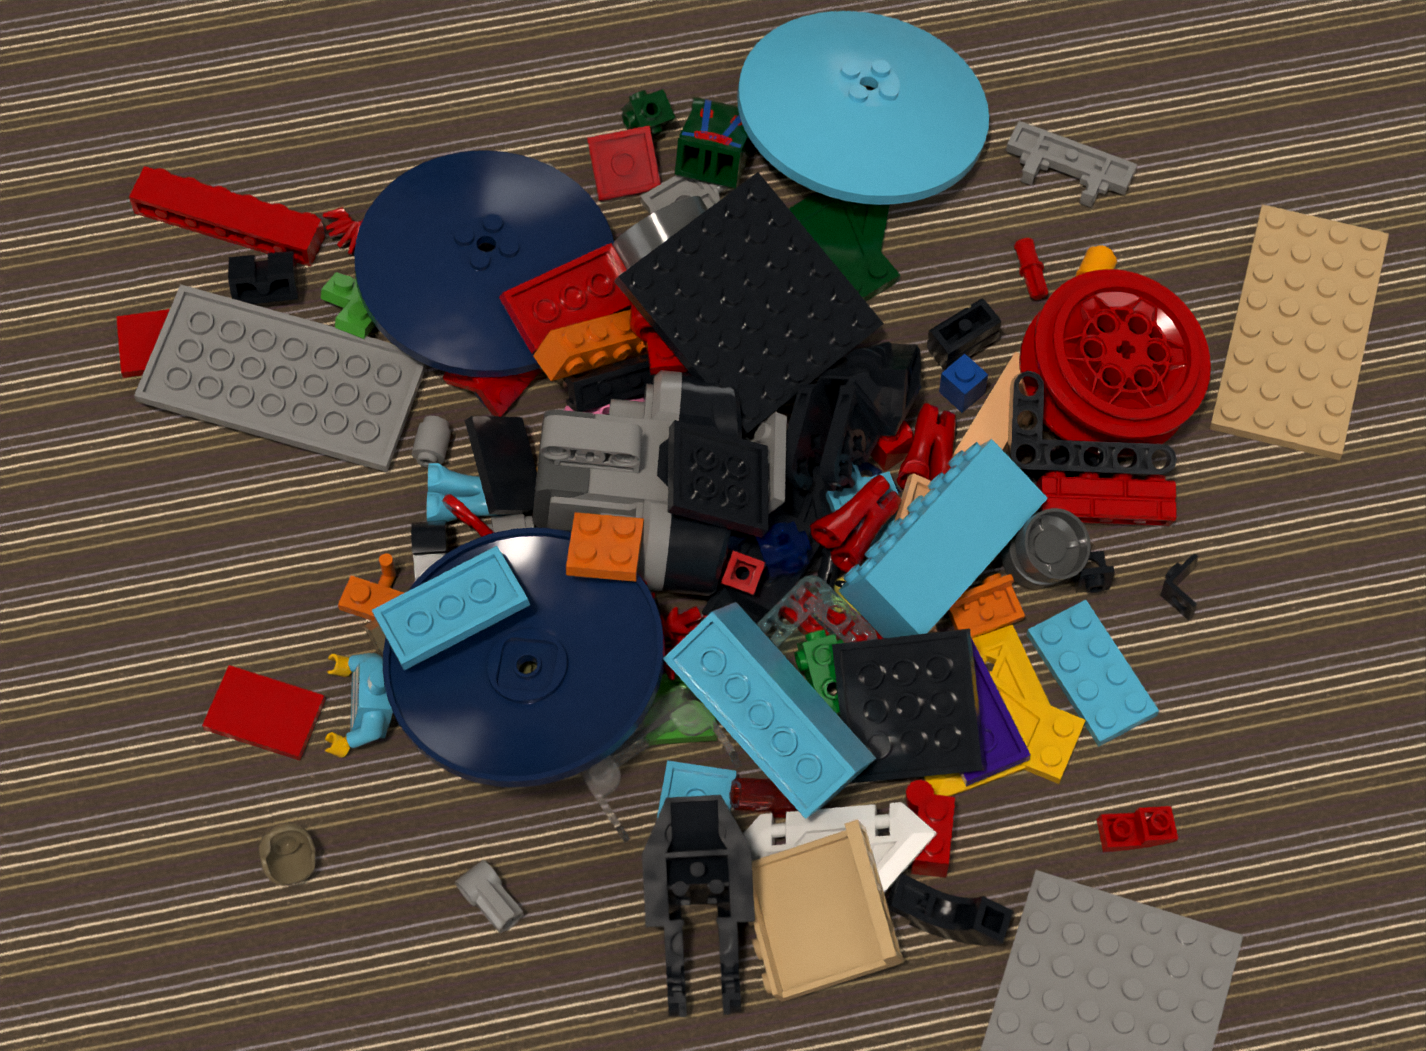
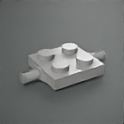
[640,175,729,215]

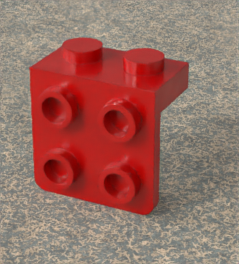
[443,369,540,417]

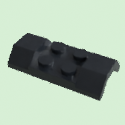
[702,506,822,635]

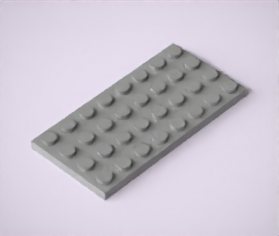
[134,284,427,472]

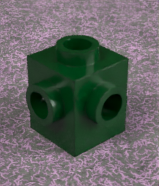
[621,89,676,136]

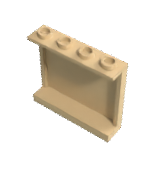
[748,819,904,1002]

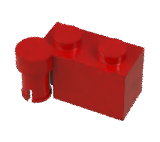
[905,780,955,878]

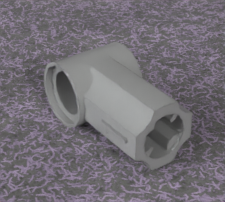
[455,860,524,933]

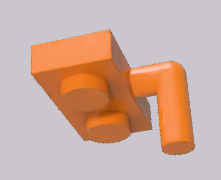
[338,553,404,621]

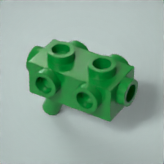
[794,629,844,713]

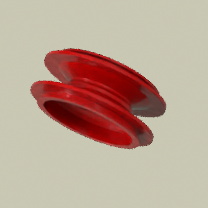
[1019,269,1211,457]

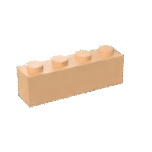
[953,351,1034,457]

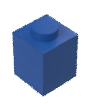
[939,354,988,413]

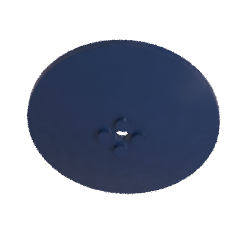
[354,150,614,377]
[383,528,665,787]

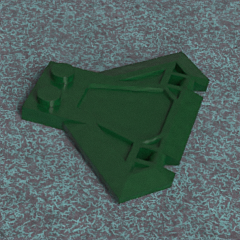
[789,192,900,302]

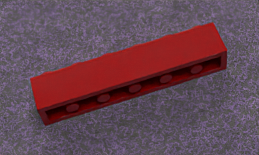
[129,166,325,267]

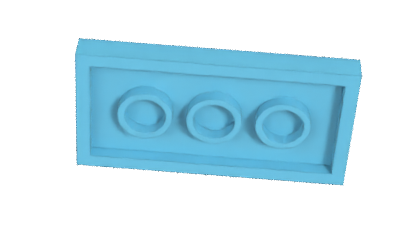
[372,546,530,670]
[1027,600,1159,747]

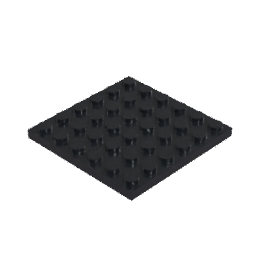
[614,172,884,437]

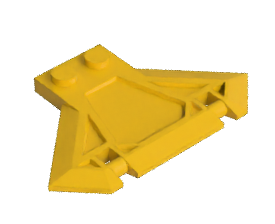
[923,624,1086,796]

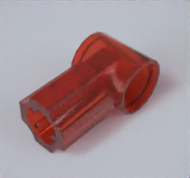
[729,777,798,818]

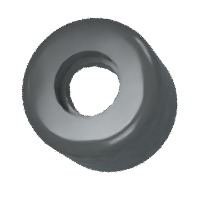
[613,196,707,269]

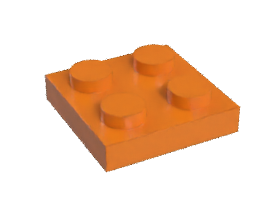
[566,512,644,582]

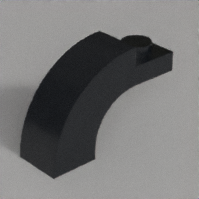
[887,873,1013,945]

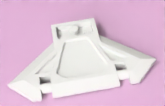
[743,802,937,893]

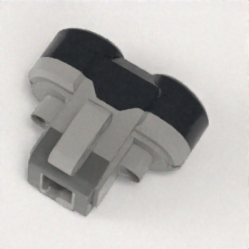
[532,370,742,596]

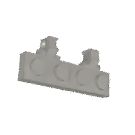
[1006,121,1137,208]

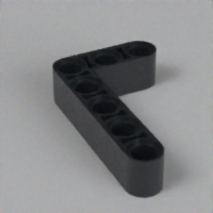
[1007,371,1177,475]

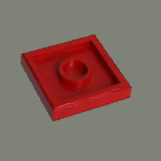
[586,126,661,201]

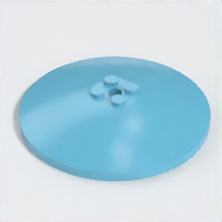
[737,11,989,205]

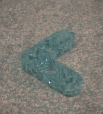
[756,575,877,648]

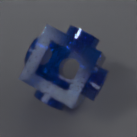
[756,521,812,578]

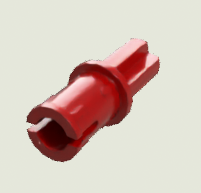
[1014,238,1048,301]

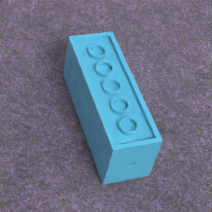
[838,439,1048,638]
[663,602,876,819]

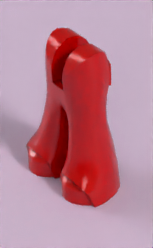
[897,403,956,489]
[810,475,902,572]

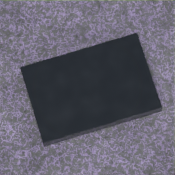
[465,416,537,514]

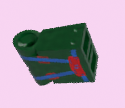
[674,96,755,188]

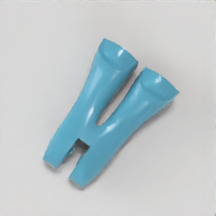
[427,463,512,522]

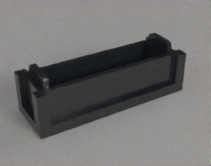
[563,351,656,412]

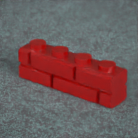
[1036,471,1176,526]

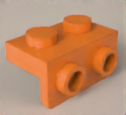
[947,573,1025,638]

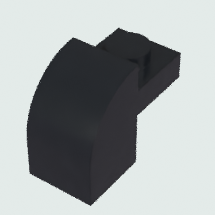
[411,520,450,581]

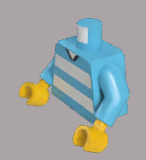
[325,653,393,758]

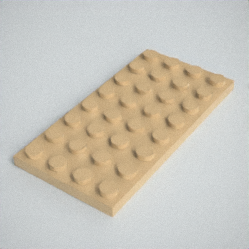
[1209,204,1389,460]

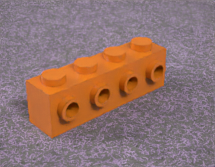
[533,309,647,381]

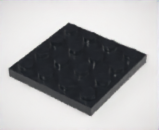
[832,629,986,784]

